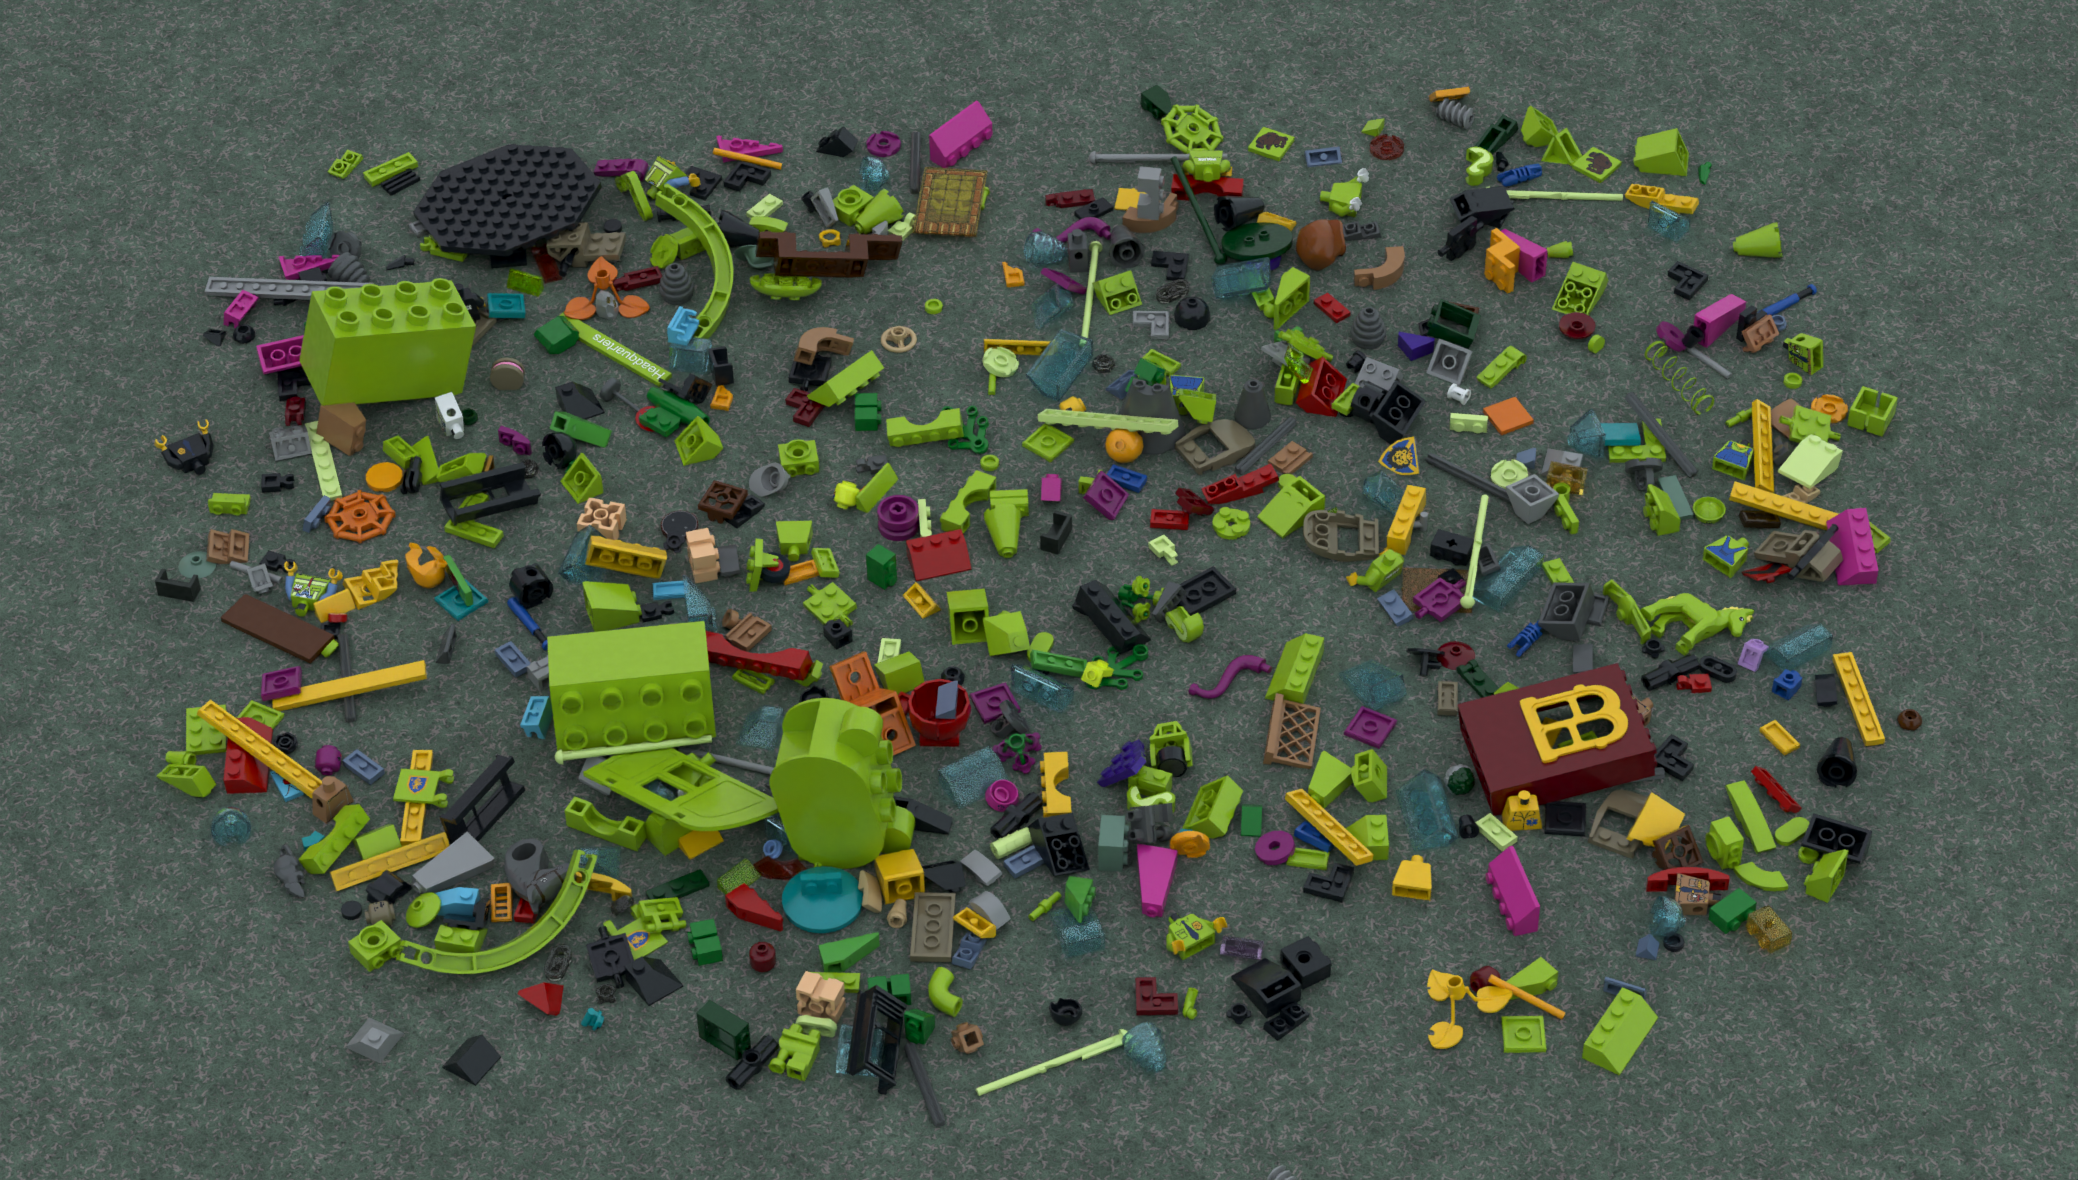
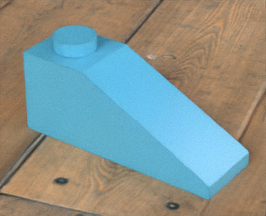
[435,887,480,917]

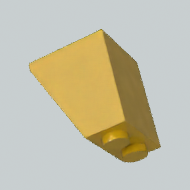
[874,849,925,905]

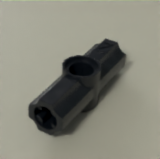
[1641,654,1700,691]
[990,792,1043,839]
[726,1035,779,1090]

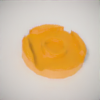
[1811,394,1848,424]
[366,462,403,492]
[1170,831,1210,858]

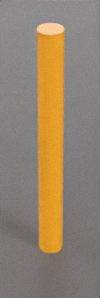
[713,148,782,170]
[1488,974,1566,1020]

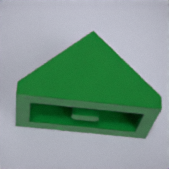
[1241,804,1262,837]

